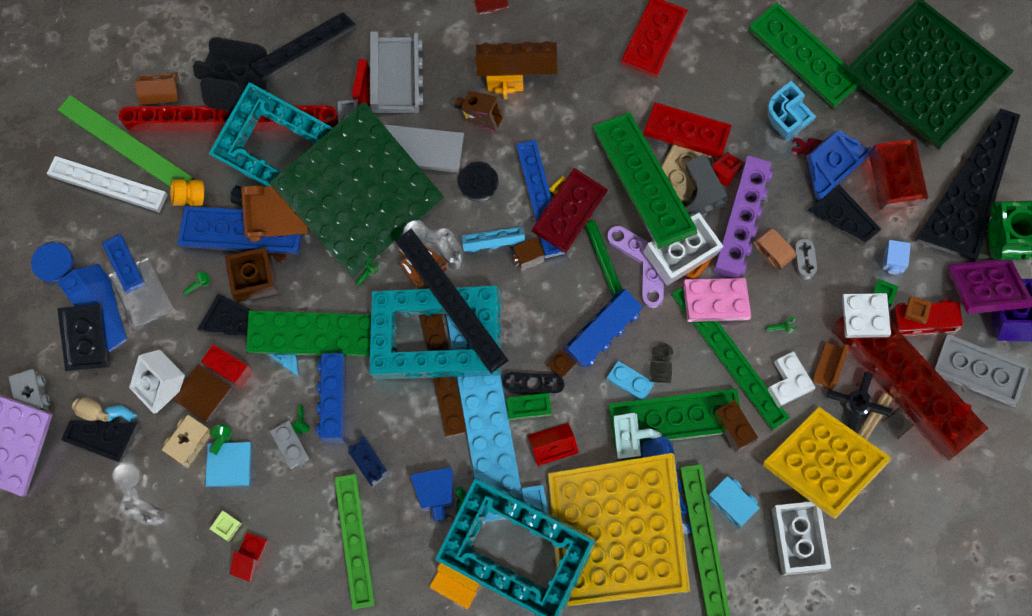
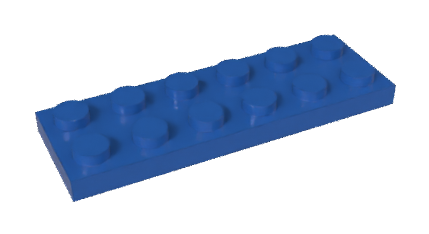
[177,206,302,255]

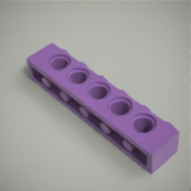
[713,156,773,279]

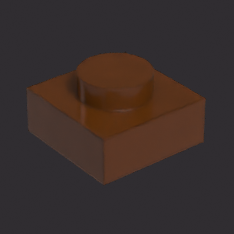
[546,349,576,379]

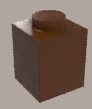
[511,237,545,271]

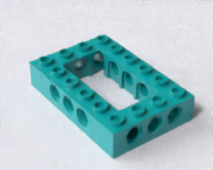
[209,82,333,187]
[369,286,502,380]
[435,478,598,616]

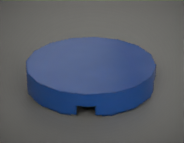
[31,242,74,283]

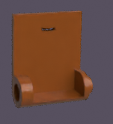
[241,186,309,242]

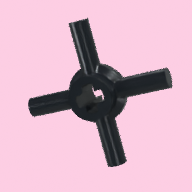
[826,372,893,432]

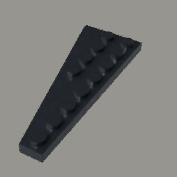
[915,108,1020,262]

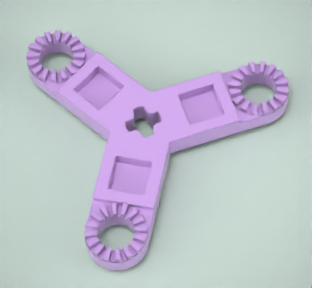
[607,226,664,308]

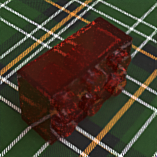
[868,138,928,211]

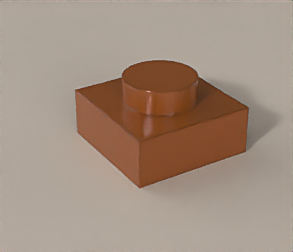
[904,296,932,324]

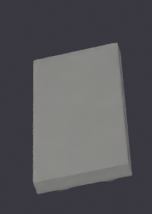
[384,124,465,173]

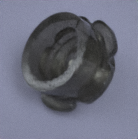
[652,343,673,363]

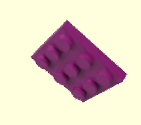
[947,259,1032,314]

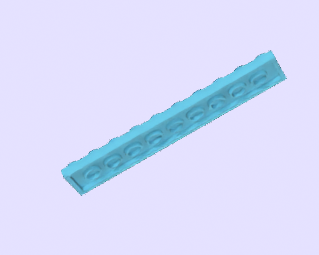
[446,314,523,523]

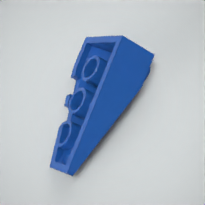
[57,264,127,352]

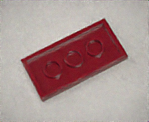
[531,168,608,254]

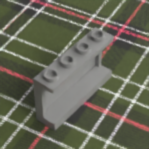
[370,32,423,113]

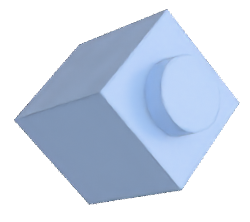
[882,240,911,275]

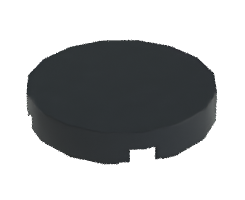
[458,162,499,202]

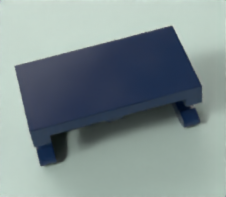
[348,436,389,487]

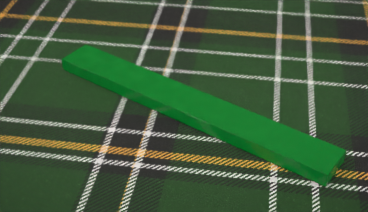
[671,286,790,431]

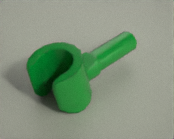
[356,258,379,286]
[183,271,210,295]
[766,317,798,333]
[292,405,310,436]

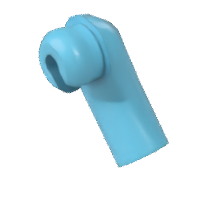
[104,405,137,422]

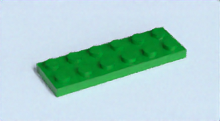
[748,2,859,109]
[246,311,371,357]
[608,388,740,448]

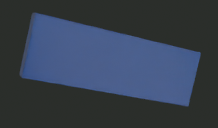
[102,234,146,294]

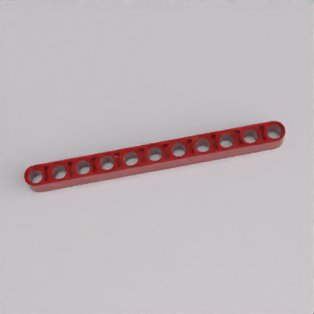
[118,105,338,131]

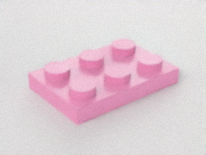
[683,278,751,322]

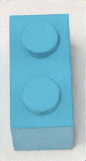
[708,476,760,529]

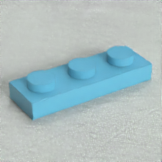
[461,226,525,252]

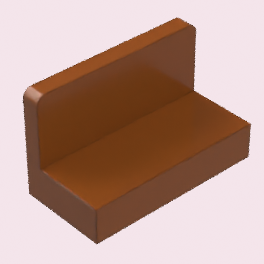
[134,73,179,104]
[812,342,850,390]

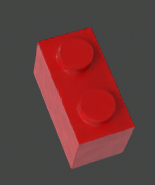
[201,344,253,389]

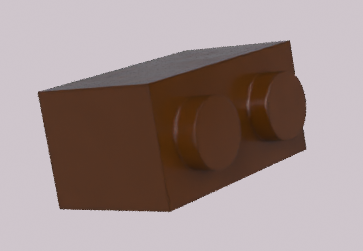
[714,400,758,453]

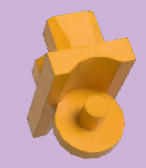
[487,75,523,99]

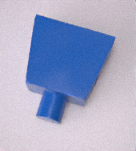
[411,467,454,522]

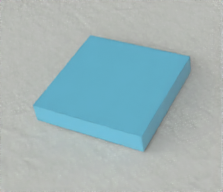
[206,442,252,487]

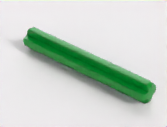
[585,220,622,296]

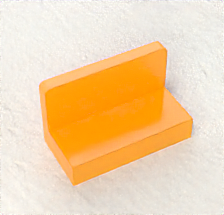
[430,563,481,609]

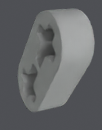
[794,239,817,280]

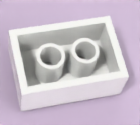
[644,213,723,286]
[771,502,831,576]

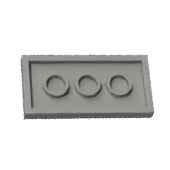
[932,334,1030,407]

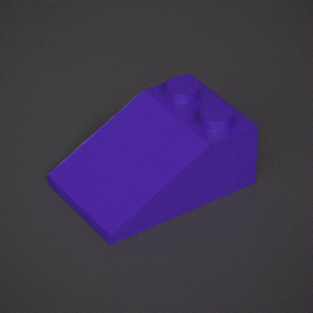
[992,279,1032,342]

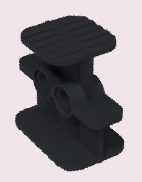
[193,37,268,112]

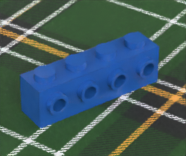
[562,289,643,367]
[316,353,347,443]

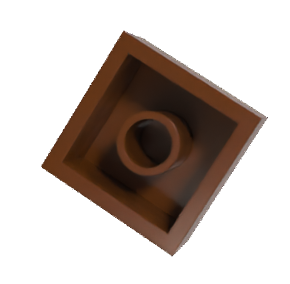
[225,247,278,303]

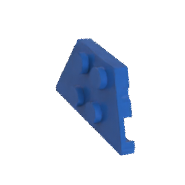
[807,130,874,200]

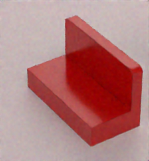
[351,59,370,106]
[528,423,579,466]

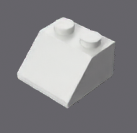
[129,350,185,414]

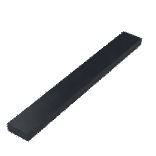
[394,228,509,374]

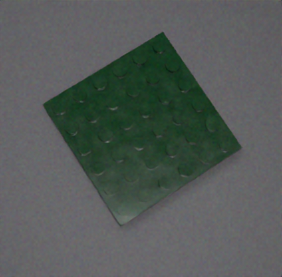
[844,0,1014,150]
[269,102,444,278]

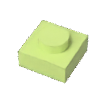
[210,511,242,542]

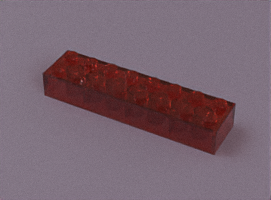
[831,316,989,461]

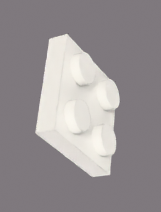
[842,293,891,338]

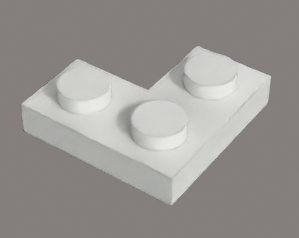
[767,352,816,408]

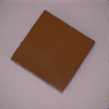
[172,364,232,423]

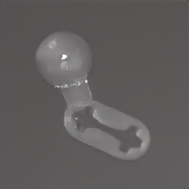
[403,220,464,270]
[112,462,164,527]

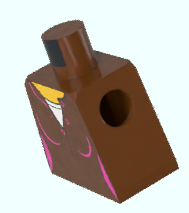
[455,91,505,132]

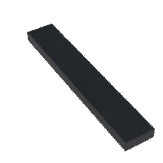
[251,12,356,82]

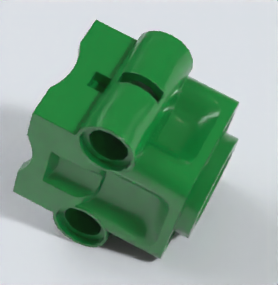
[987,200,1032,261]

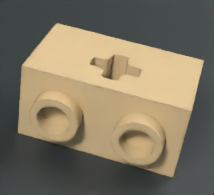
[162,415,211,468]

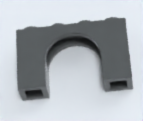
[685,154,728,217]

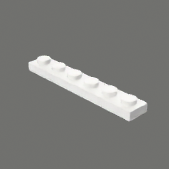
[47,156,168,213]

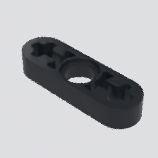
[503,372,564,396]

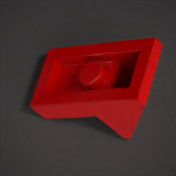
[712,152,745,187]
[230,532,268,583]

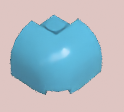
[767,81,816,141]

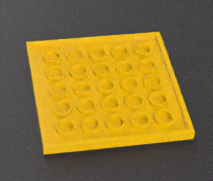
[548,453,690,607]

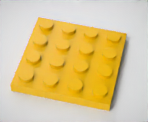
[763,407,891,519]

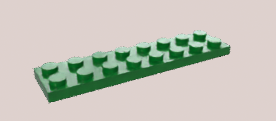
[593,112,697,249]

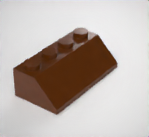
[476,41,557,76]

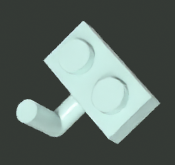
[614,413,662,460]

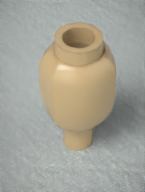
[72,398,109,422]

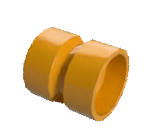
[170,179,204,206]

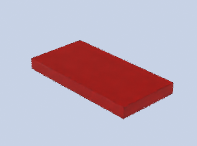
[620,0,688,78]
[643,102,732,158]

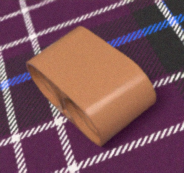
[754,228,796,270]

